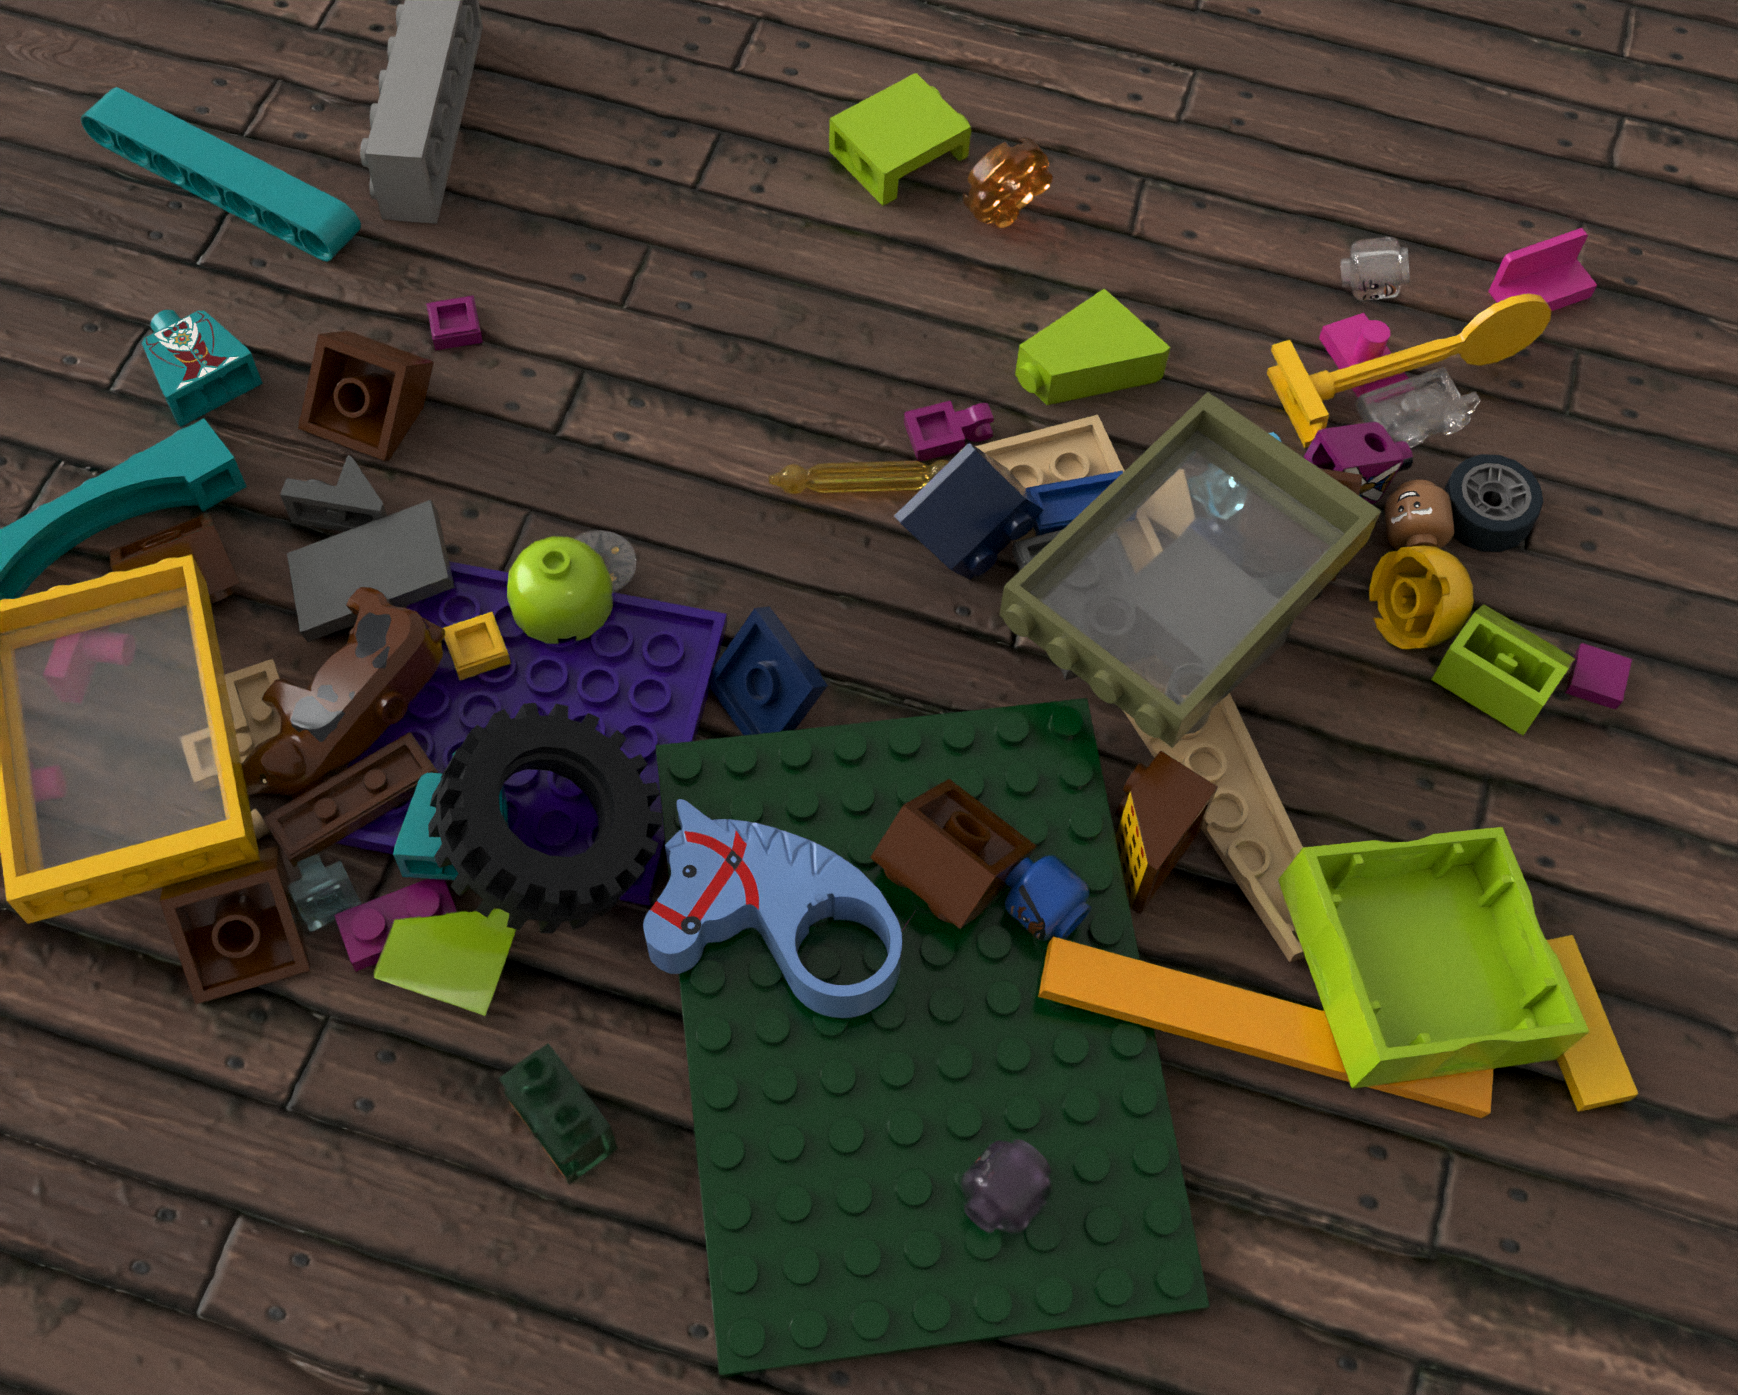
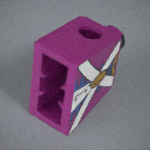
[1304,422,1413,504]

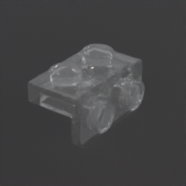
[1355,367,1481,448]

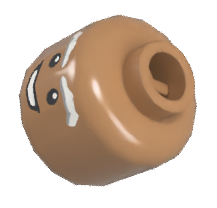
[1384,480,1454,550]

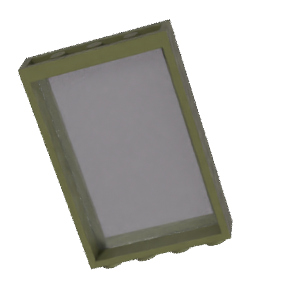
[999,392,1381,748]

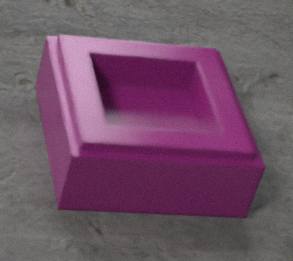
[426,295,483,351]
[1565,642,1632,710]

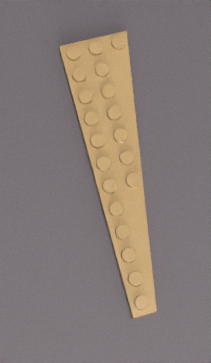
[960,415,1305,962]

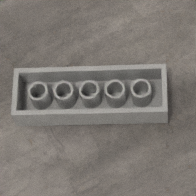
[360,0,483,224]

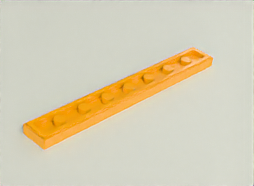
[1038,936,1494,1118]

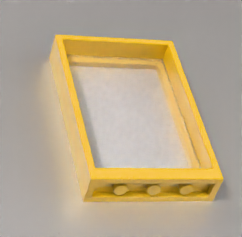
[0,555,260,924]

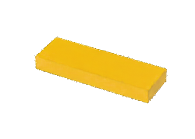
[1547,935,1638,1112]

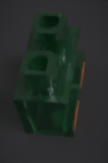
[498,1043,618,1185]

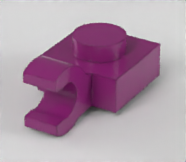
[904,400,994,462]

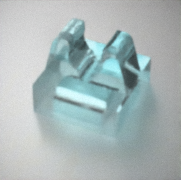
[287,853,361,932]

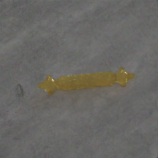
[768,459,950,494]

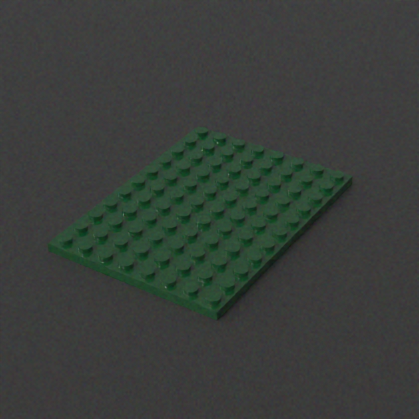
[655,698,1210,1378]

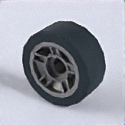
[1444,454,1544,552]

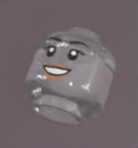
[1341,237,1410,301]

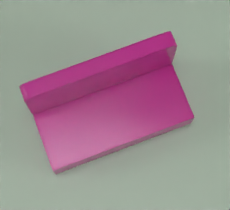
[1488,228,1597,311]

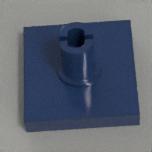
[710,606,828,736]

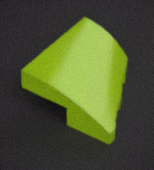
[373,908,516,1016]

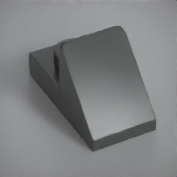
[280,455,387,532]

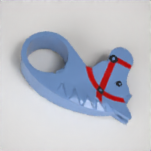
[643,799,902,1018]

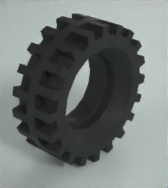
[428,703,663,933]

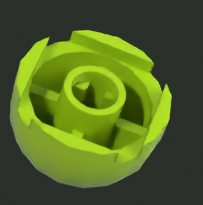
[507,536,613,644]

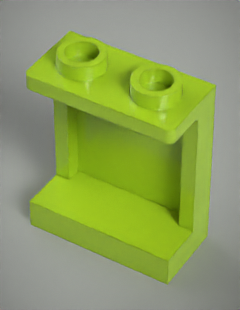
[829,73,971,206]

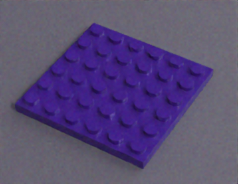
[336,561,727,906]

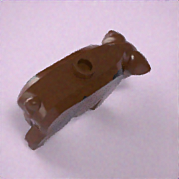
[242,587,445,799]

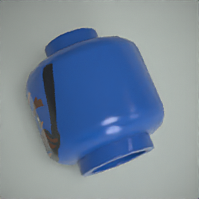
[1005,855,1091,941]

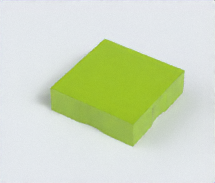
[1278,827,1589,1089]

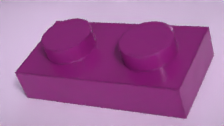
[334,879,457,972]

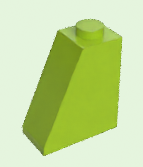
[1015,289,1171,405]

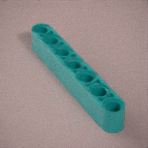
[80,87,361,261]

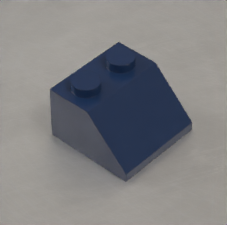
[894,443,1043,580]

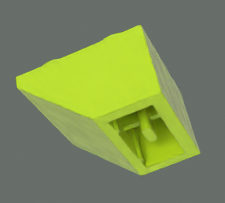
[1431,604,1575,736]

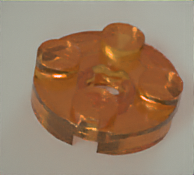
[963,137,1053,228]

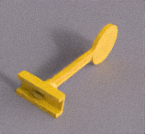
[1267,293,1551,448]

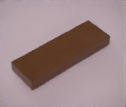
[263,732,438,868]

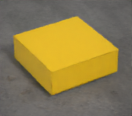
[443,612,511,680]

